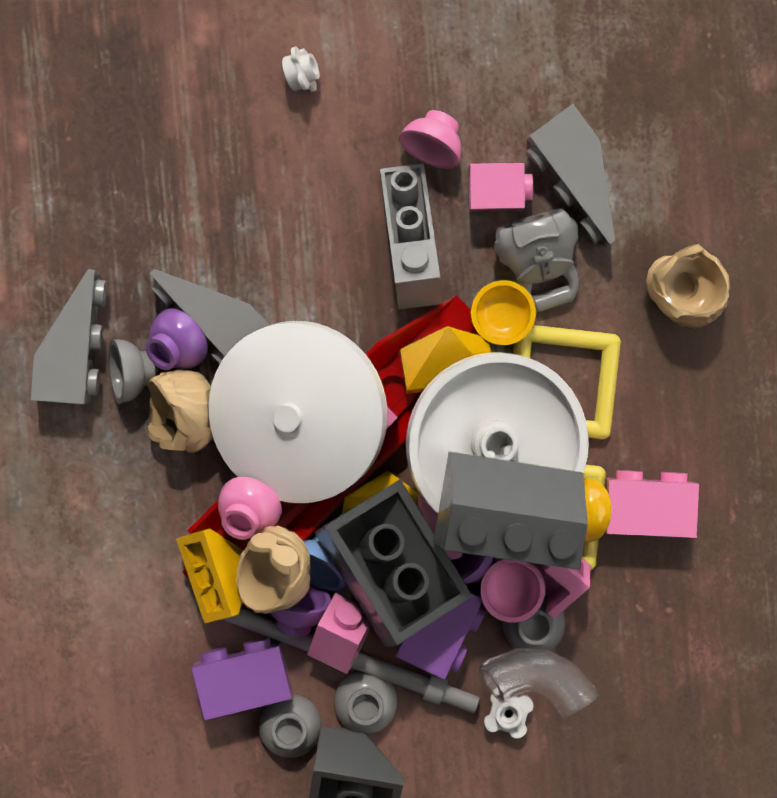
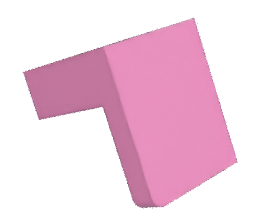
[532,558,591,619]

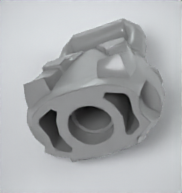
[494,209,579,312]

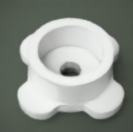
[282,46,320,92]
[484,689,533,739]

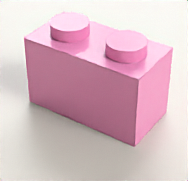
[605,470,699,538]

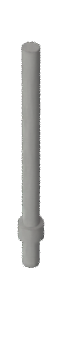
[225,608,480,713]

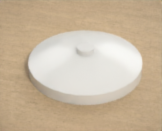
[208,321,388,503]
[406,352,589,514]

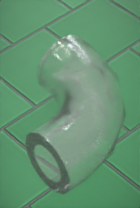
[479,648,600,718]

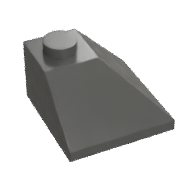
[309,726,404,798]

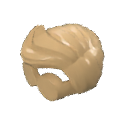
[646,244,730,329]
[148,369,214,453]
[236,525,311,614]

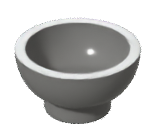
[108,339,155,404]
[502,595,566,655]
[334,671,398,734]
[258,694,322,758]

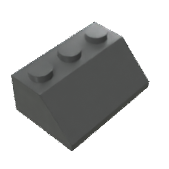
[433,451,588,570]
[314,479,473,648]

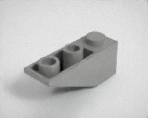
[526,104,615,247]
[380,163,442,310]
[30,269,107,404]
[149,269,270,364]

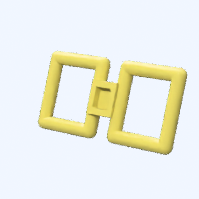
[495,325,621,571]

